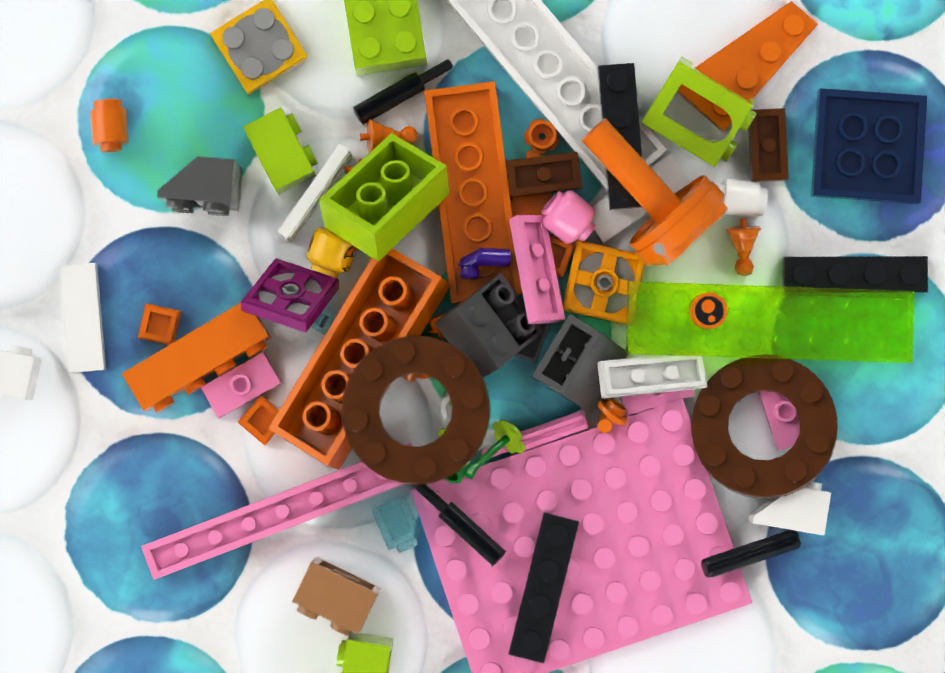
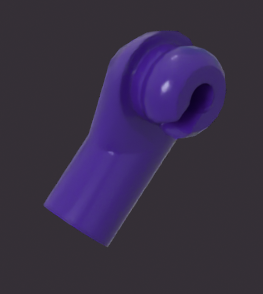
[458,248,511,280]

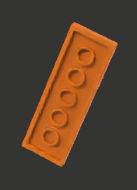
[424,81,523,304]

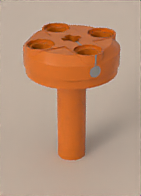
[581,118,728,266]

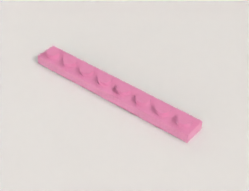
[141,443,413,580]

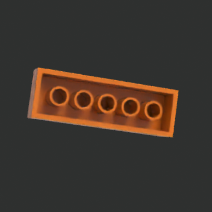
[268,248,451,470]

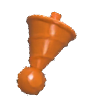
[360,119,418,153]
[725,218,761,276]

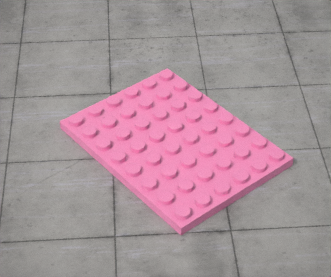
[411,398,752,673]

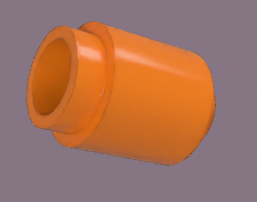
[90,99,129,153]

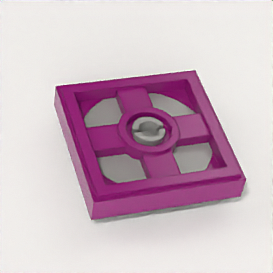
[241,258,339,333]

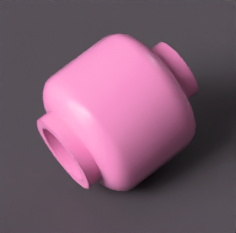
[541,190,596,244]

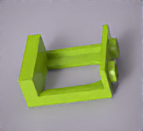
[641,56,757,167]

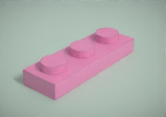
[509,215,565,324]

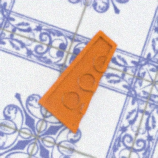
[677,1,818,132]

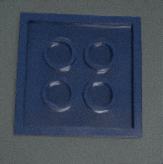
[811,88,927,204]

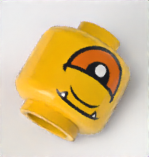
[306,227,357,278]

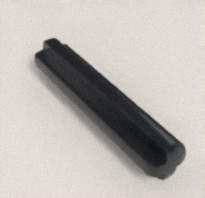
[701,530,801,578]

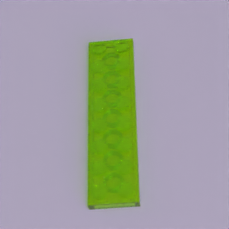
[626,281,914,363]

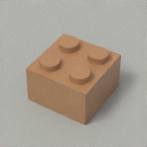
[292,557,381,636]

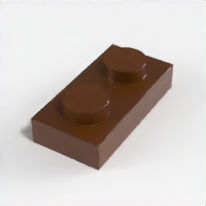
[748,108,789,182]
[506,152,582,198]

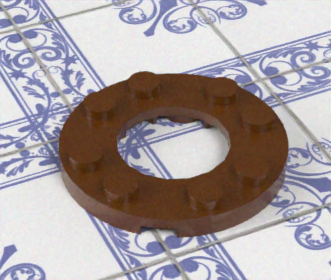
[342,336,491,485]
[691,354,838,499]

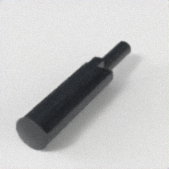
[353,59,453,125]
[416,484,506,566]

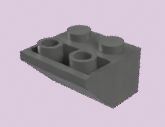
[157,157,243,216]
[434,273,544,377]
[531,314,629,414]

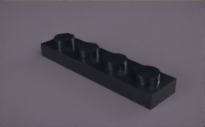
[597,63,643,210]
[782,256,928,293]
[508,512,579,664]

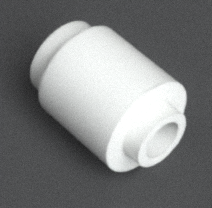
[716,178,768,218]

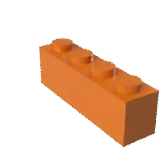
[122,302,272,413]

